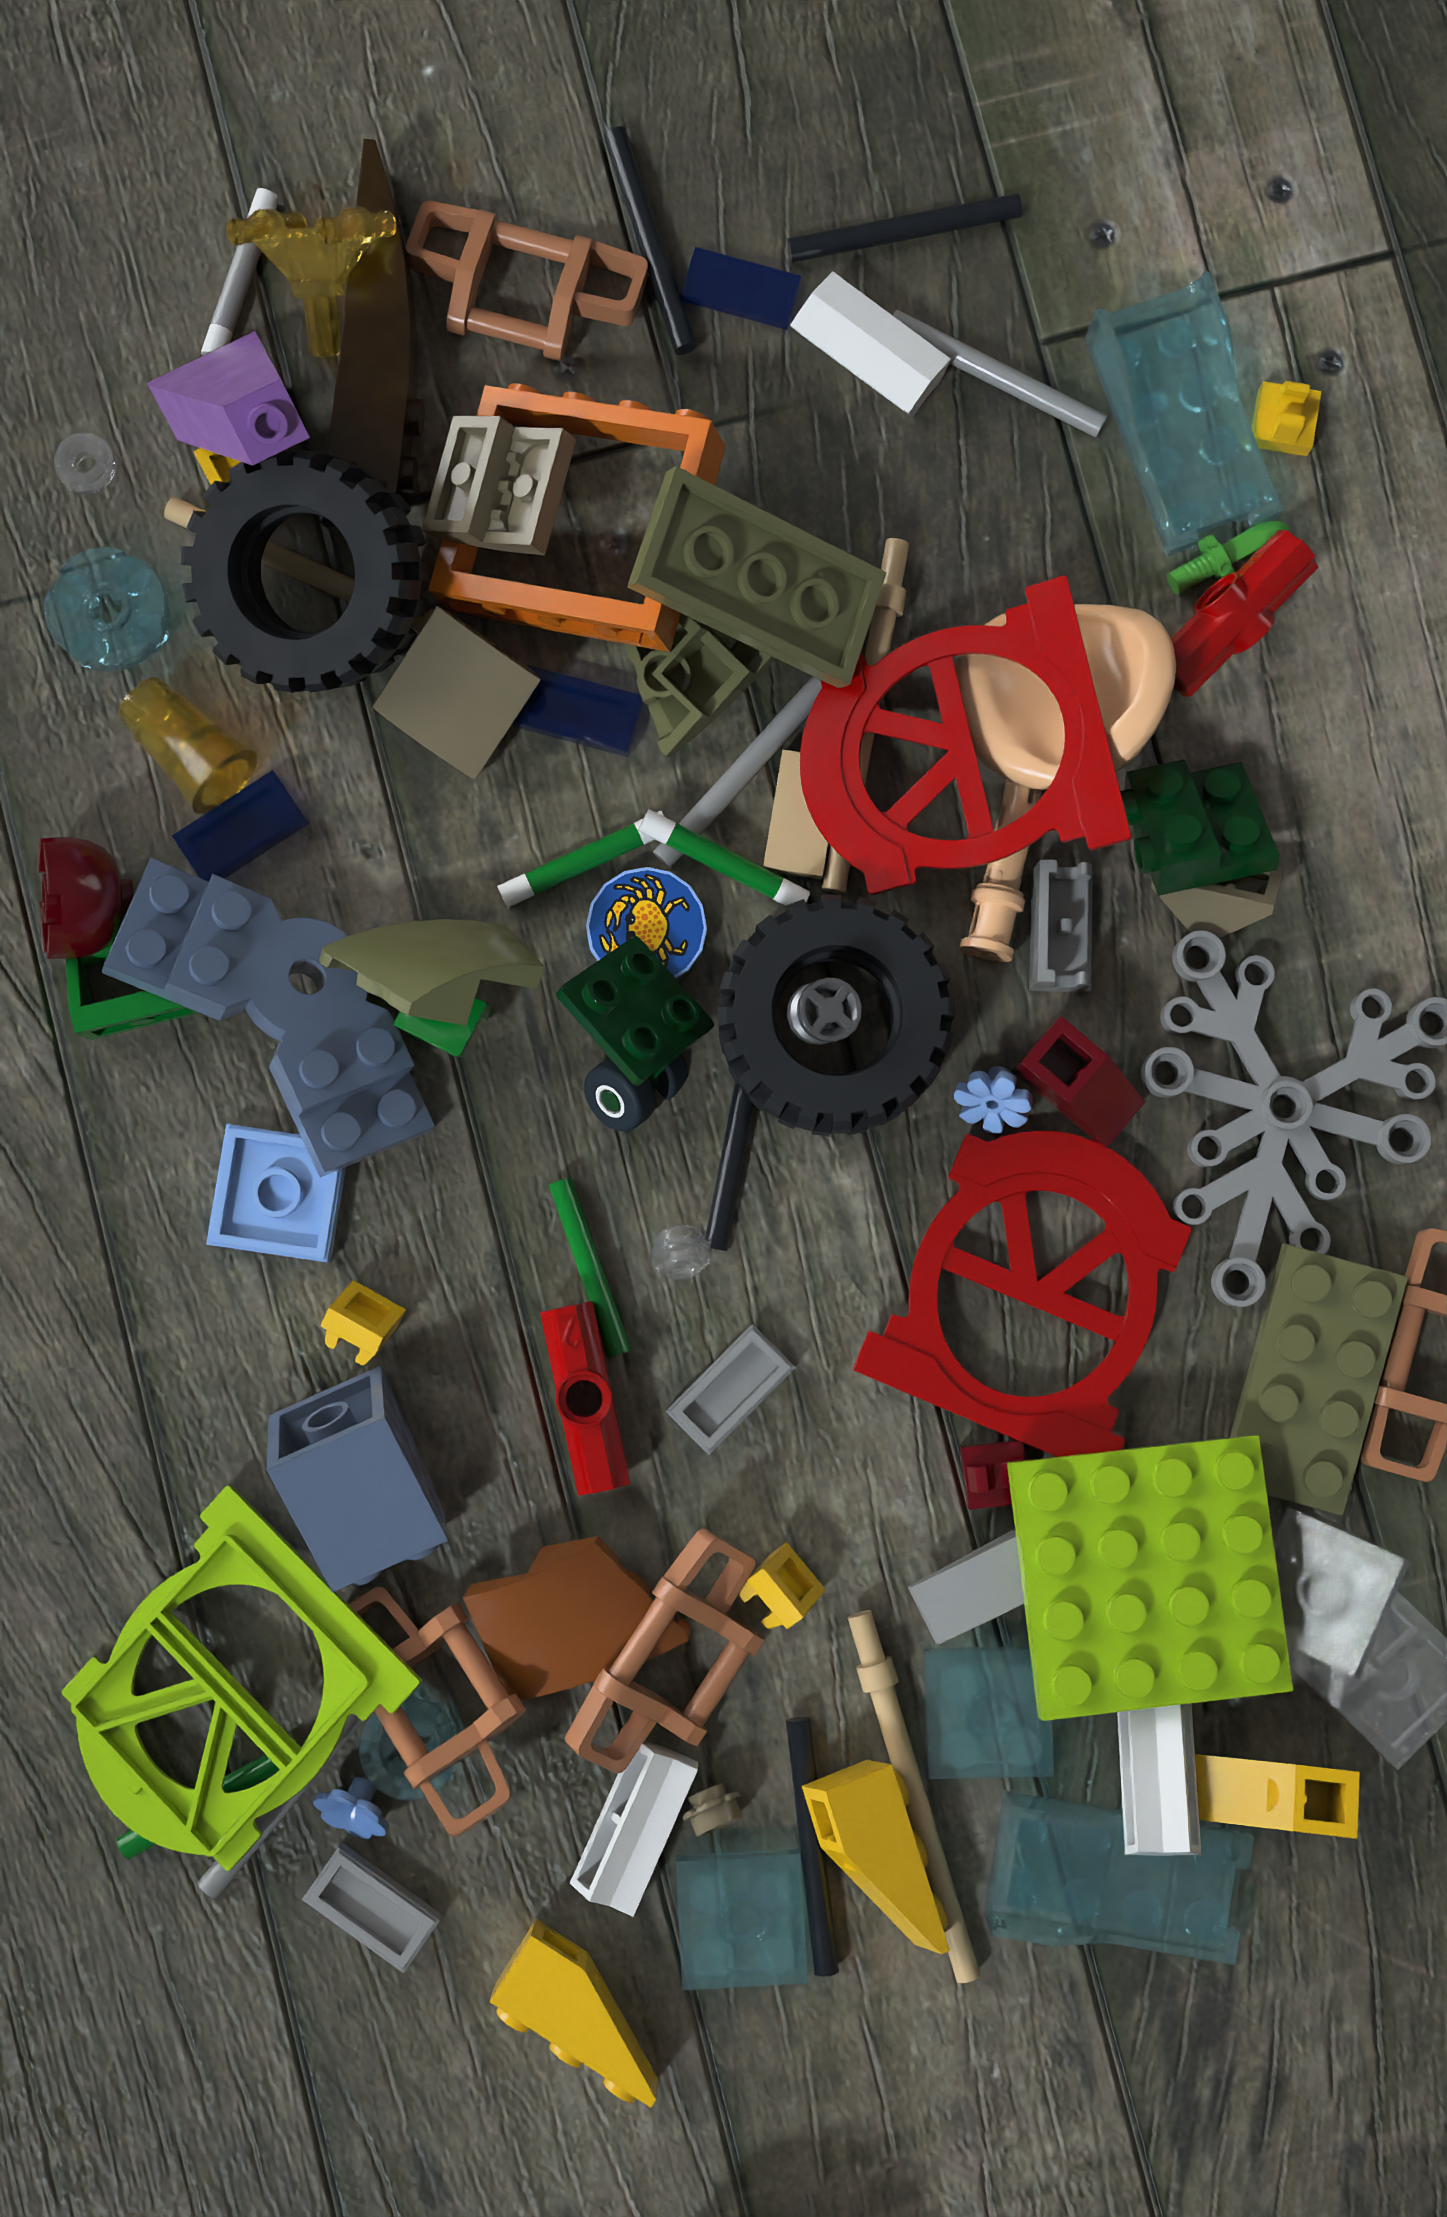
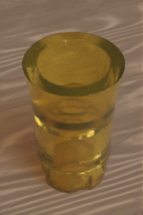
[118,677,257,814]

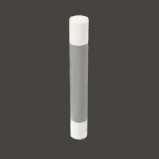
[201,188,279,356]

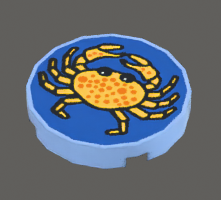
[586,867,707,980]

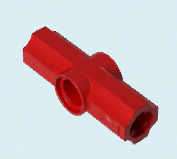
[1171,530,1319,697]
[540,1301,631,1496]

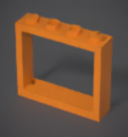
[428,383,725,652]

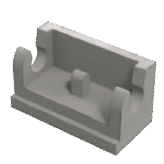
[1029,860,1093,993]

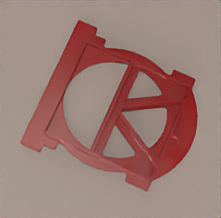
[800,575,1132,896]
[853,1131,1192,1457]

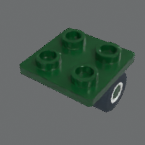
[556,936,714,1132]

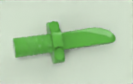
[1166,521,1290,595]

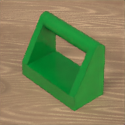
[66,939,200,1040]

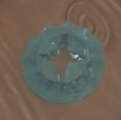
[359,1696,457,1800]

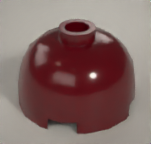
[38,837,134,959]

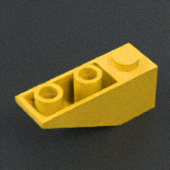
[1195,1754,1360,1839]
[802,1760,950,1954]
[489,1919,658,2108]

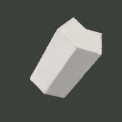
[790,271,951,418]
[1117,1703,1202,1856]
[570,1741,698,1917]

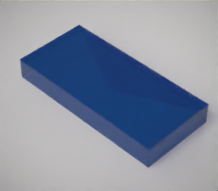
[681,247,801,330]

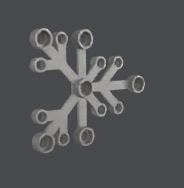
[1141,930,1447,1307]

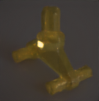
[226,206,396,357]

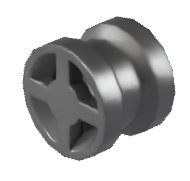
[787,978,862,1045]

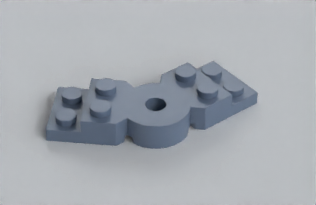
[101,857,435,1178]

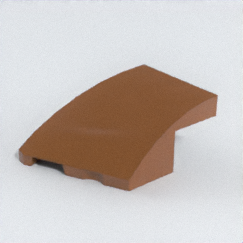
[463,1536,692,1700]

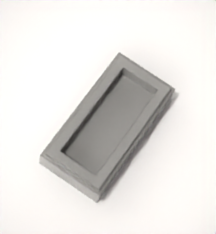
[666,1324,796,1455]
[302,1842,443,1973]

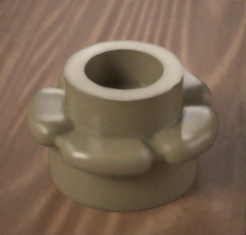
[682,1783,743,1837]

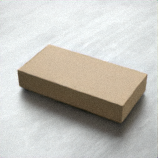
[763,750,828,880]

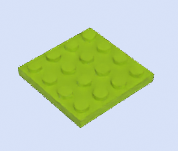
[1007,1435,1293,1721]

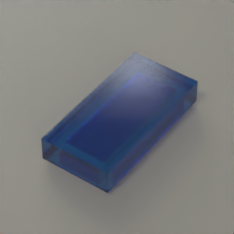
[512,665,643,757]
[172,770,309,882]

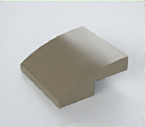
[421,416,576,555]
[372,605,541,780]

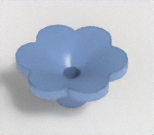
[313,1777,389,1839]

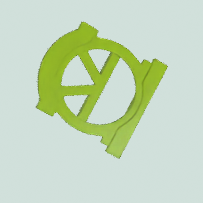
[62,1485,422,1871]

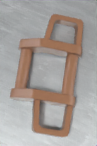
[405,201,648,362]
[1360,1228,1447,1482]
[565,1528,765,1773]
[349,1587,526,1838]

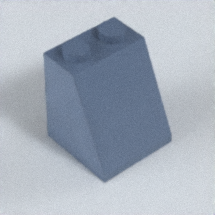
[266,1365,448,1592]

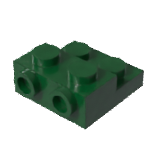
[1121,759,1280,896]

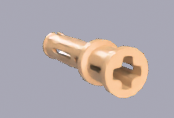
[959,779,1043,962]

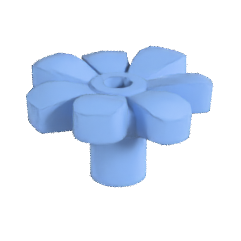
[954,1066,1033,1135]

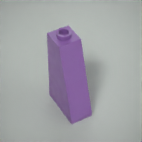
[148,331,310,465]

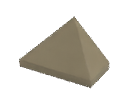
[1151,866,1285,938]

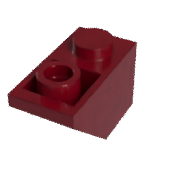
[1011,1016,1145,1148]

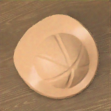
[955,604,1176,790]

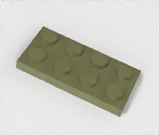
[627,466,887,688]
[1230,1243,1408,1516]

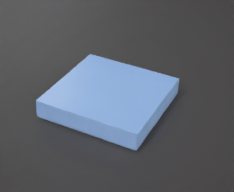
[206,1124,346,1263]

